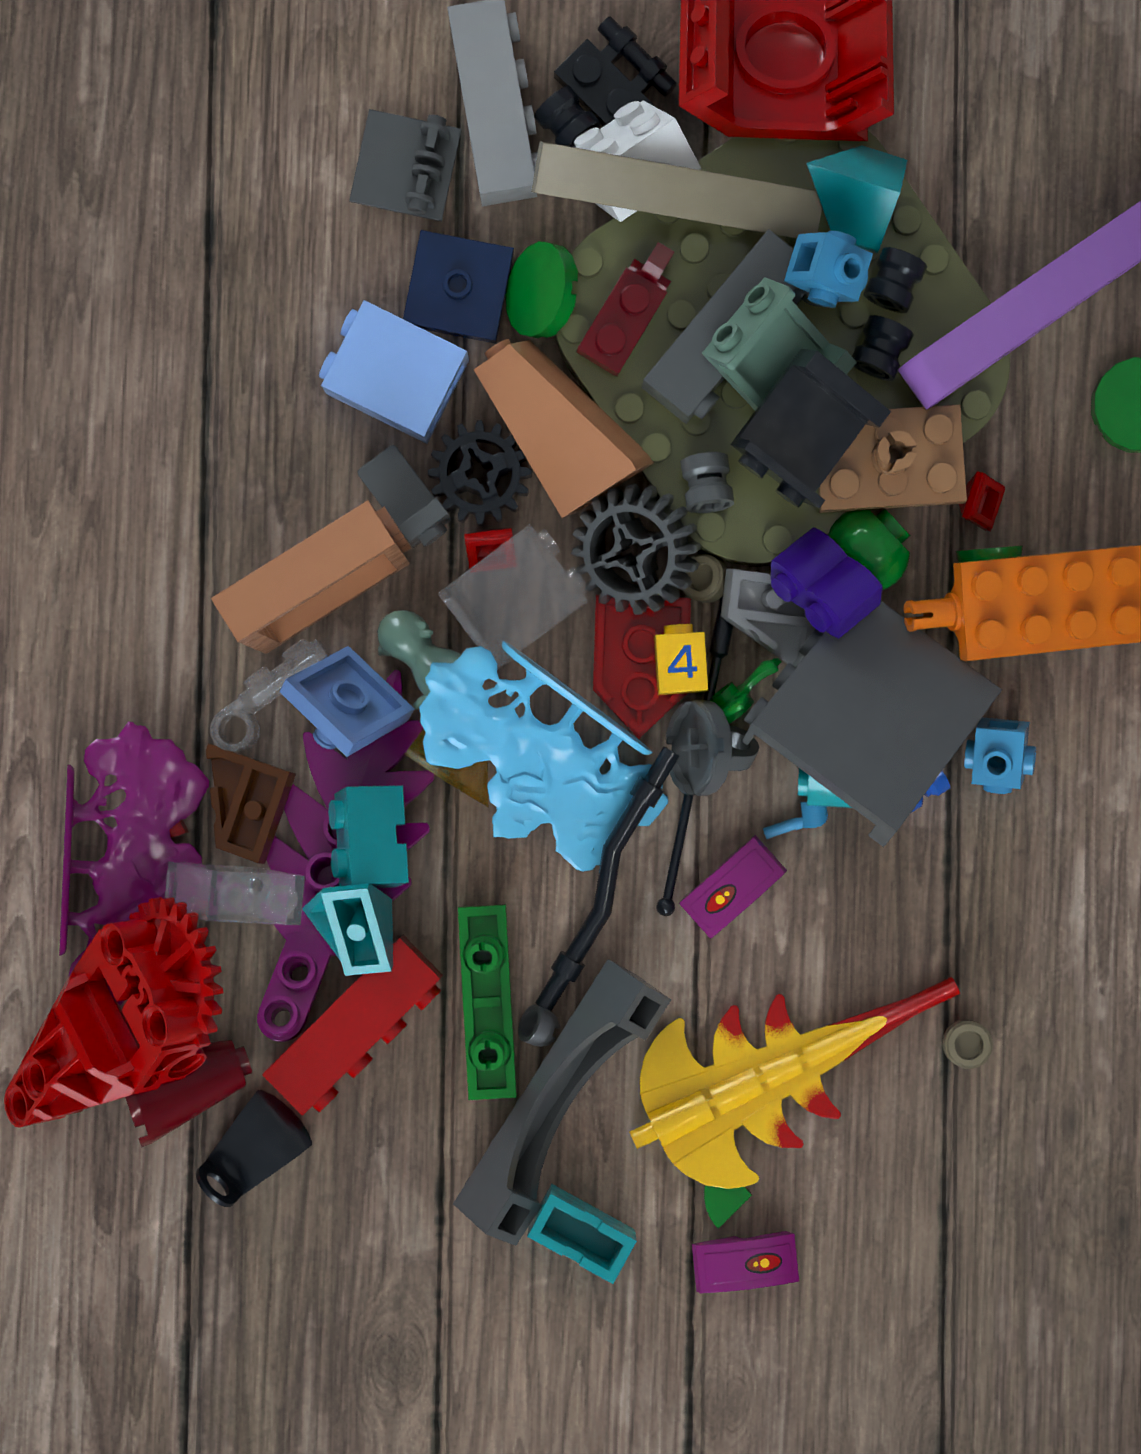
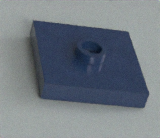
[403,230,514,344]

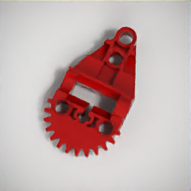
[4,897,223,1128]

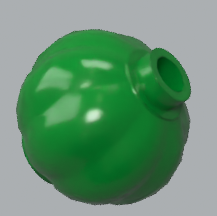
[828,509,911,591]

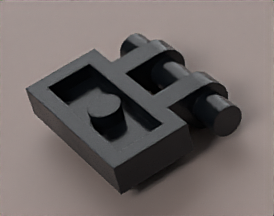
[554,16,677,127]

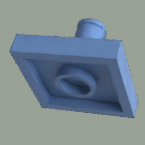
[279,646,414,757]

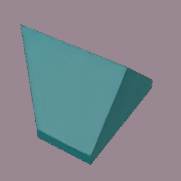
[807,145,908,253]
[302,883,393,976]

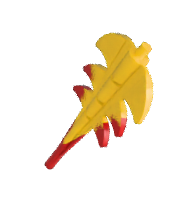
[629,977,960,1189]

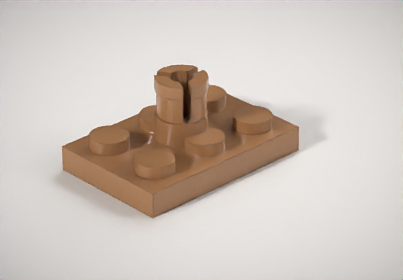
[818,404,967,513]

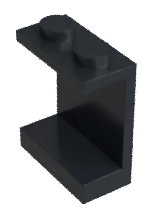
[730,349,891,508]

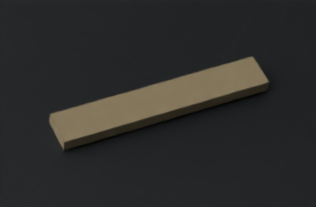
[531,141,822,238]

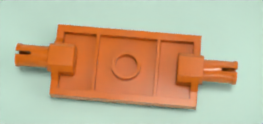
[904,545,1141,661]

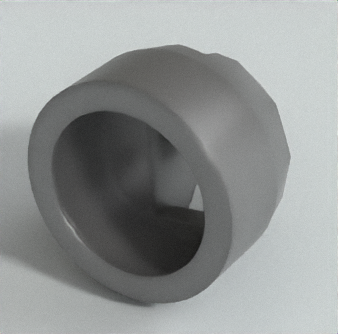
[518,1005,560,1047]

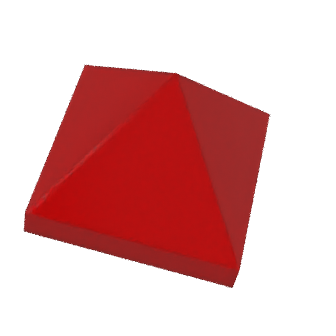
[959,471,1005,532]
[464,528,517,573]

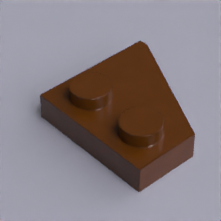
[206,743,296,864]

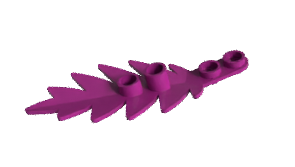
[257,670,435,1042]

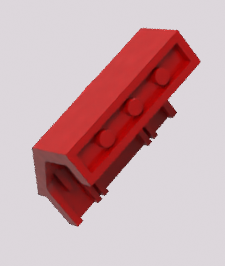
[679,0,894,142]

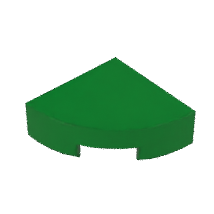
[704,1185,752,1229]

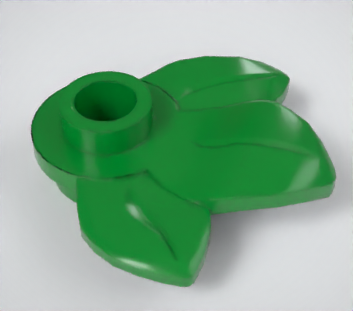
[710,658,782,724]

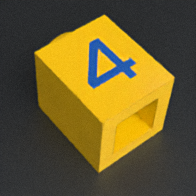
[654,624,708,695]

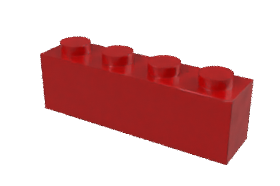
[262,935,443,1116]

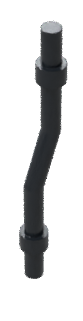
[535,746,680,1012]

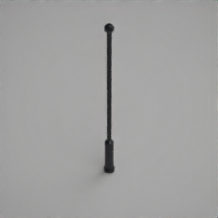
[656,596,734,916]

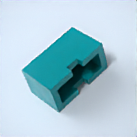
[328,785,409,888]
[527,1183,637,1284]

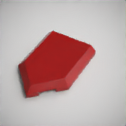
[593,595,691,739]

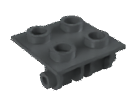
[349,109,462,222]

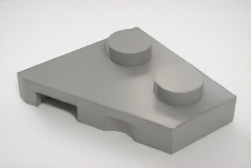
[721,569,815,667]

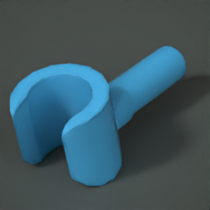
[763,802,828,839]

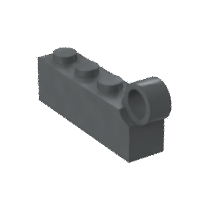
[642,229,823,425]

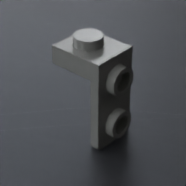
[357,445,451,548]

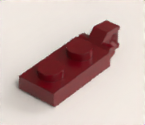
[576,242,674,377]

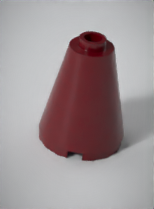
[125,1040,252,1147]

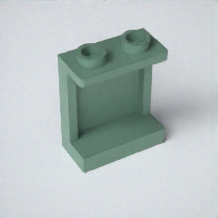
[702,277,857,410]

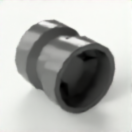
[680,452,734,513]

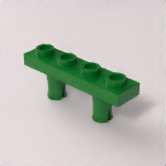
[458,904,517,1100]

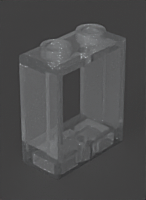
[165,861,305,925]

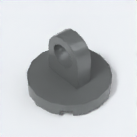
[666,700,759,796]

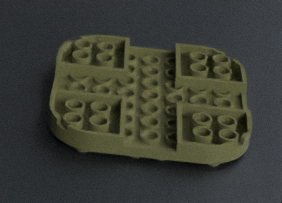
[555,131,1010,567]

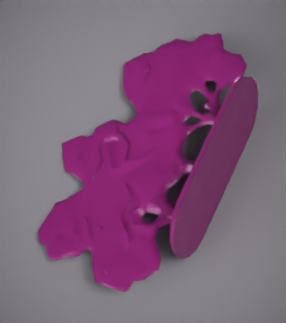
[59,721,228,1005]

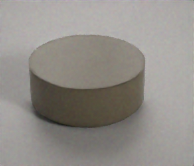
[682,554,728,603]
[942,1019,993,1069]

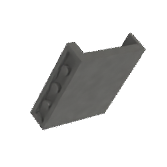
[742,601,1002,847]

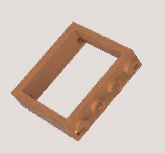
[211,500,412,654]

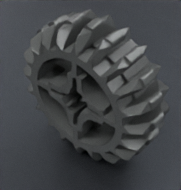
[571,483,701,615]

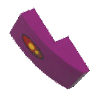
[679,835,787,939]
[692,1231,799,1294]

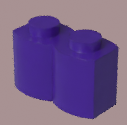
[770,527,883,639]

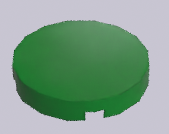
[506,241,578,339]
[1091,357,1141,453]

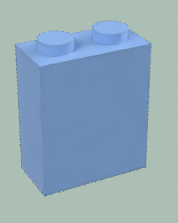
[319,300,469,444]

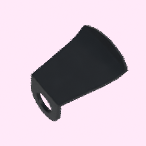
[196,1090,312,1207]

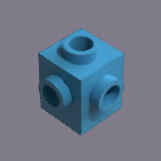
[784,231,873,308]
[964,717,1036,794]

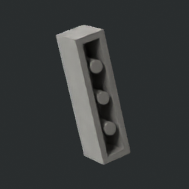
[447,0,538,207]

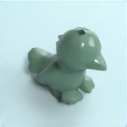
[377,610,493,710]

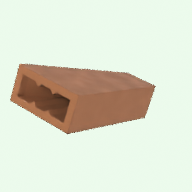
[474,339,654,518]

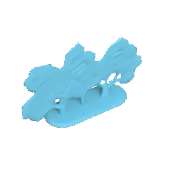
[419,640,669,872]

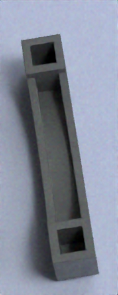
[453,959,671,1246]

